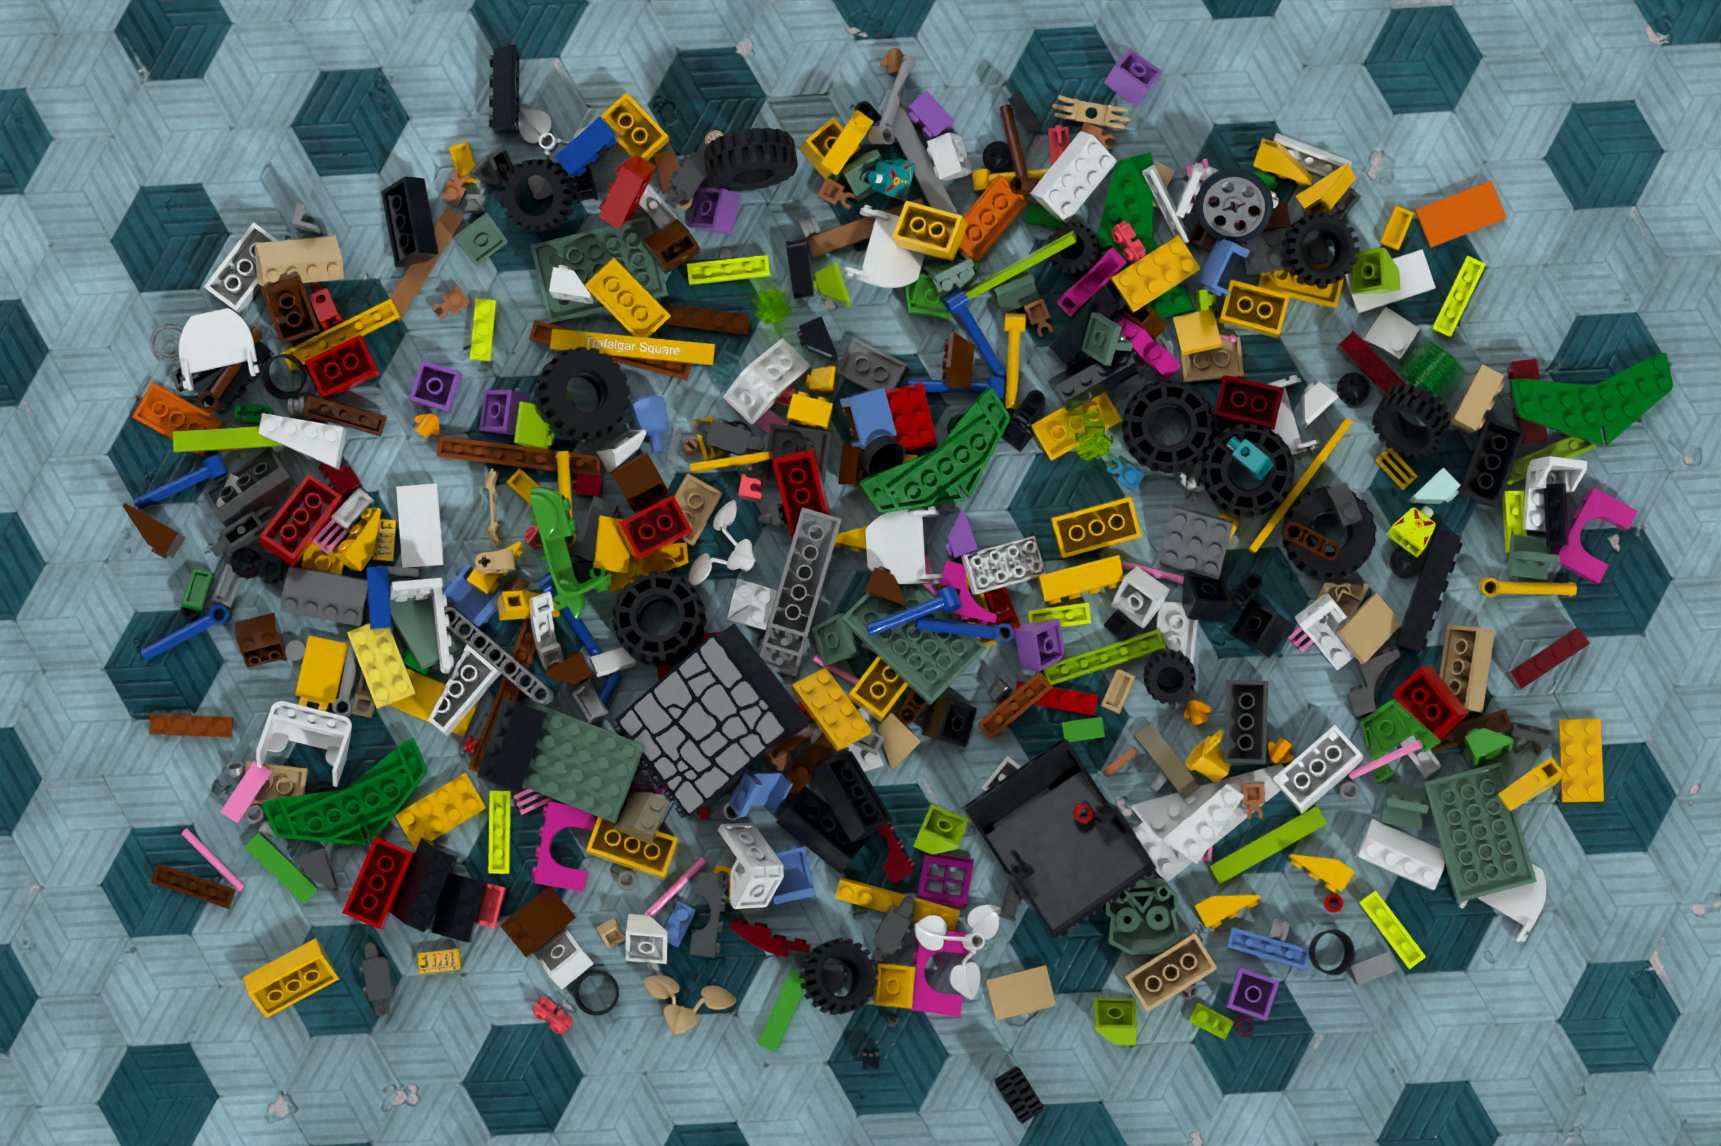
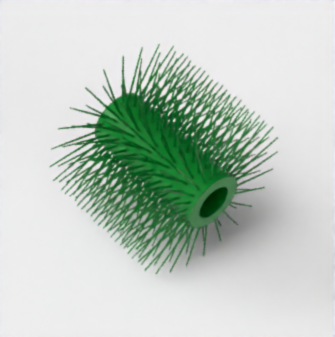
[1396,336,1471,404]

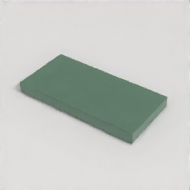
[390,598,459,670]

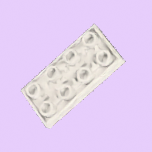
[1345,249,1436,314]
[396,483,444,568]
[961,536,1046,595]

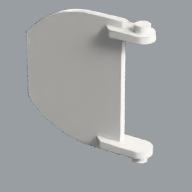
[843,205,925,288]
[179,308,260,391]
[1235,375,1320,455]
[865,507,943,585]
[1458,864,1546,942]

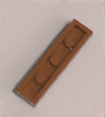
[977,671,1053,740]
[149,714,234,738]

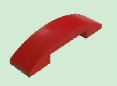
[985,587,1021,638]

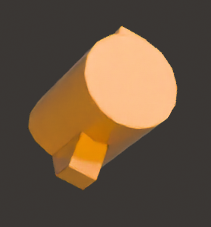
[413,412,440,439]
[1183,699,1212,726]
[1267,738,1294,764]

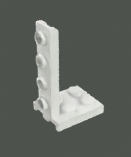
[1176,162,1279,218]
[389,578,454,673]

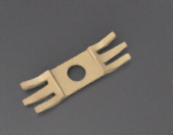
[1052,95,1131,129]
[484,469,503,548]

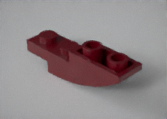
[729,918,810,957]

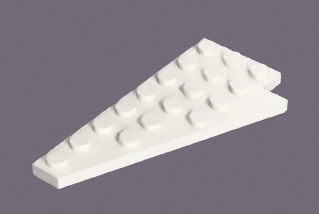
[1131,764,1284,883]

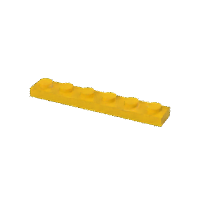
[282,299,401,371]
[835,877,960,931]

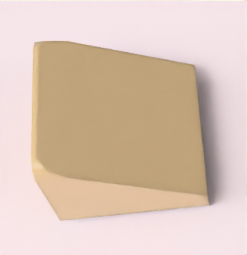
[597,918,626,950]

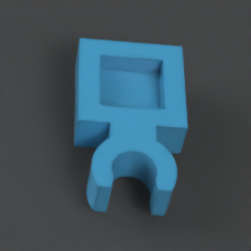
[1107,458,1145,492]

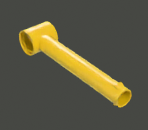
[972,168,1050,193]
[1004,313,1026,410]
[555,451,577,548]
[1478,577,1577,597]

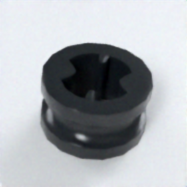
[181,607,201,620]

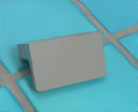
[292,203,322,236]

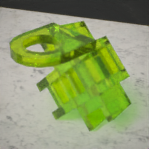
[752,285,791,325]
[1075,411,1113,462]

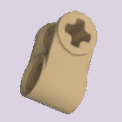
[475,549,516,574]

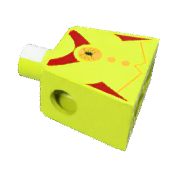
[1386,506,1436,558]

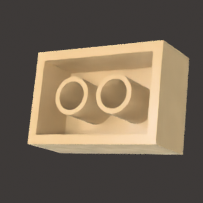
[1450,364,1504,435]

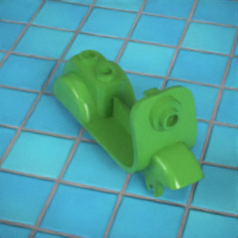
[529,487,613,619]

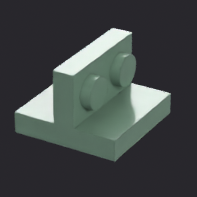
[840,149,883,202]
[453,213,508,266]
[924,249,977,297]
[988,269,1041,315]
[1081,312,1133,365]
[1507,534,1560,580]
[811,613,860,667]
[1380,782,1429,831]

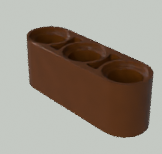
[1282,522,1340,561]
[899,689,927,725]

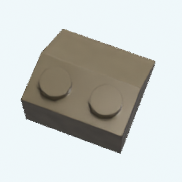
[614,792,670,845]

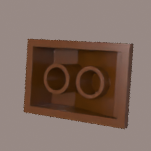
[261,275,320,344]
[123,503,185,559]
[500,886,576,958]

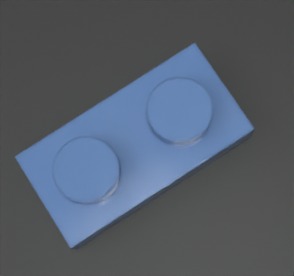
[664,901,697,947]

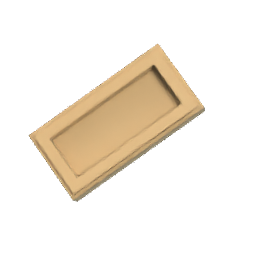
[1100,668,1136,714]

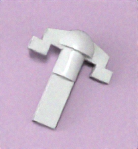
[1179,460,1205,492]

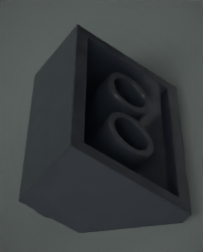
[431,873,487,943]

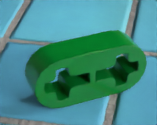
[234,404,274,424]

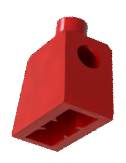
[309,282,345,331]

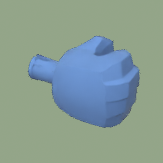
[629,395,669,455]

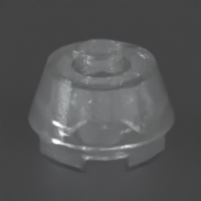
[149,324,183,364]

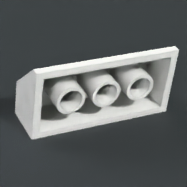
[1273,725,1364,814]
[1355,819,1445,890]

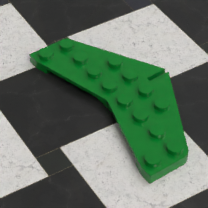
[1097,152,1193,318]
[1509,353,1673,447]
[859,387,1010,513]
[261,738,427,846]

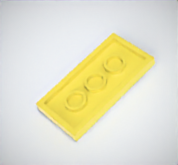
[347,623,416,709]

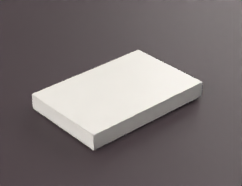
[1152,601,1198,664]

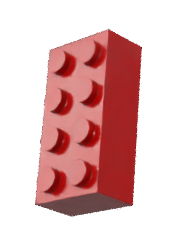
[773,448,831,540]
[260,473,342,567]
[342,837,415,929]

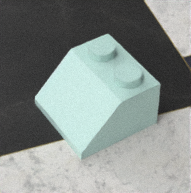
[1409,468,1461,504]

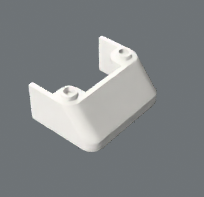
[256,701,352,787]

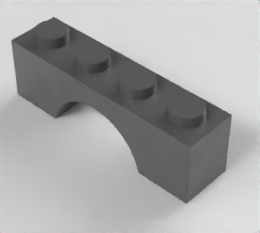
[690,871,728,957]

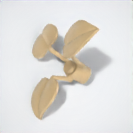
[643,975,737,1035]

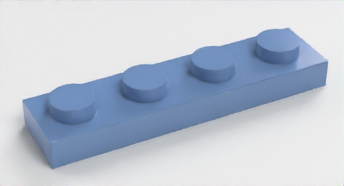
[1226,927,1310,970]

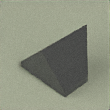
[470,145,514,189]

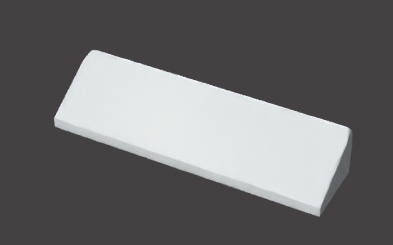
[1273,133,1352,177]
[1142,165,1190,243]

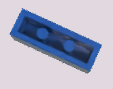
[555,116,619,177]

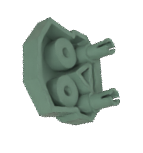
[1105,878,1181,955]

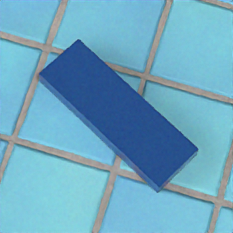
[367,566,392,630]

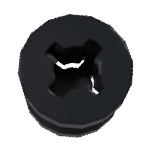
[863,1048,879,1069]

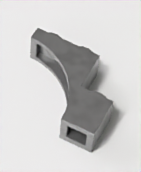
[1346,648,1401,718]

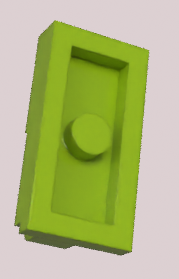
[1195,289,1216,311]
[1188,1003,1234,1040]

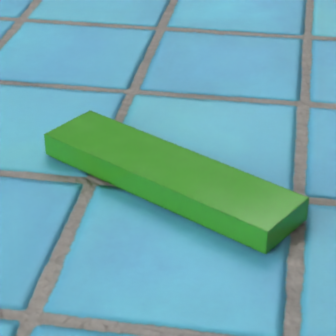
[244,832,318,904]
[757,968,805,1052]

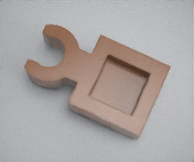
[1081,122,1115,151]
[440,167,471,206]
[817,178,856,209]
[432,286,470,320]
[1024,298,1053,337]
[1243,783,1265,819]

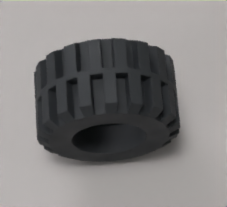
[1047,222,1101,276]
[1143,649,1196,705]
[995,1066,1044,1124]

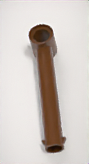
[999,104,1038,196]
[198,327,263,413]

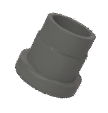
[987,677,1012,702]

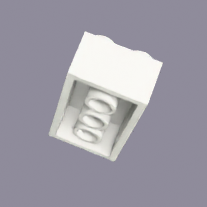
[1030,131,1117,223]
[204,222,278,315]

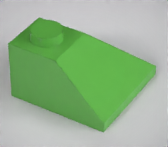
[1464,728,1514,768]

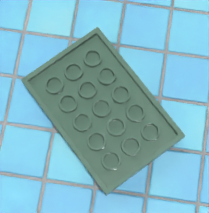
[530,216,669,324]
[841,584,987,705]
[522,702,645,823]
[1422,762,1537,903]

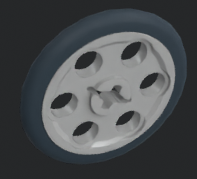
[1195,168,1273,243]

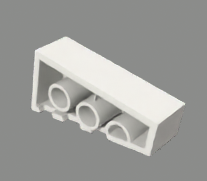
[259,413,347,470]
[428,645,501,736]
[1161,784,1244,864]

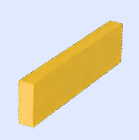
[690,451,774,472]

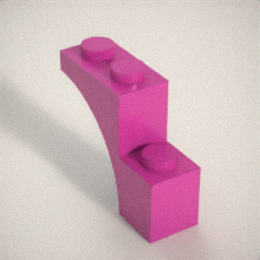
[1057,247,1127,317]
[1116,316,1181,380]
[940,561,997,626]

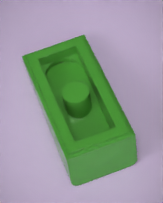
[1061,717,1105,743]

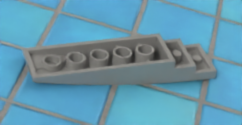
[760,507,842,677]

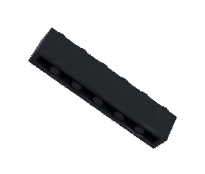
[1394,528,1463,654]

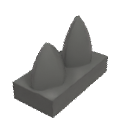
[758,503,788,527]
[1511,722,1554,755]

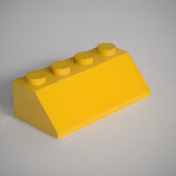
[1038,555,1124,605]
[243,938,339,1018]

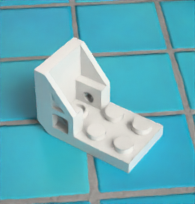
[723,338,811,425]
[1522,456,1587,532]
[1295,592,1355,670]
[718,823,784,909]

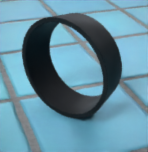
[1008,91,1042,134]
[261,354,306,399]
[861,435,905,476]
[1309,929,1355,975]
[574,970,619,1016]

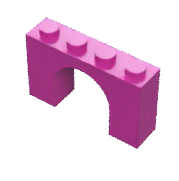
[1552,488,1638,585]
[531,802,598,892]
[911,931,969,1017]

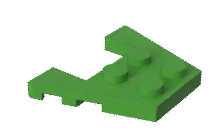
[905,262,979,320]
[1360,699,1441,784]

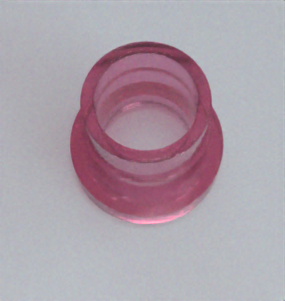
[1234,1016,1255,1037]

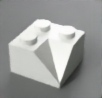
[727,579,777,631]

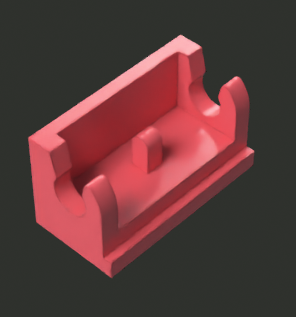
[738,474,763,503]
[477,883,507,928]

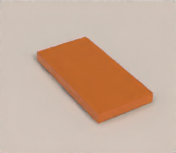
[959,174,1029,263]
[1415,181,1507,248]
[132,382,224,457]

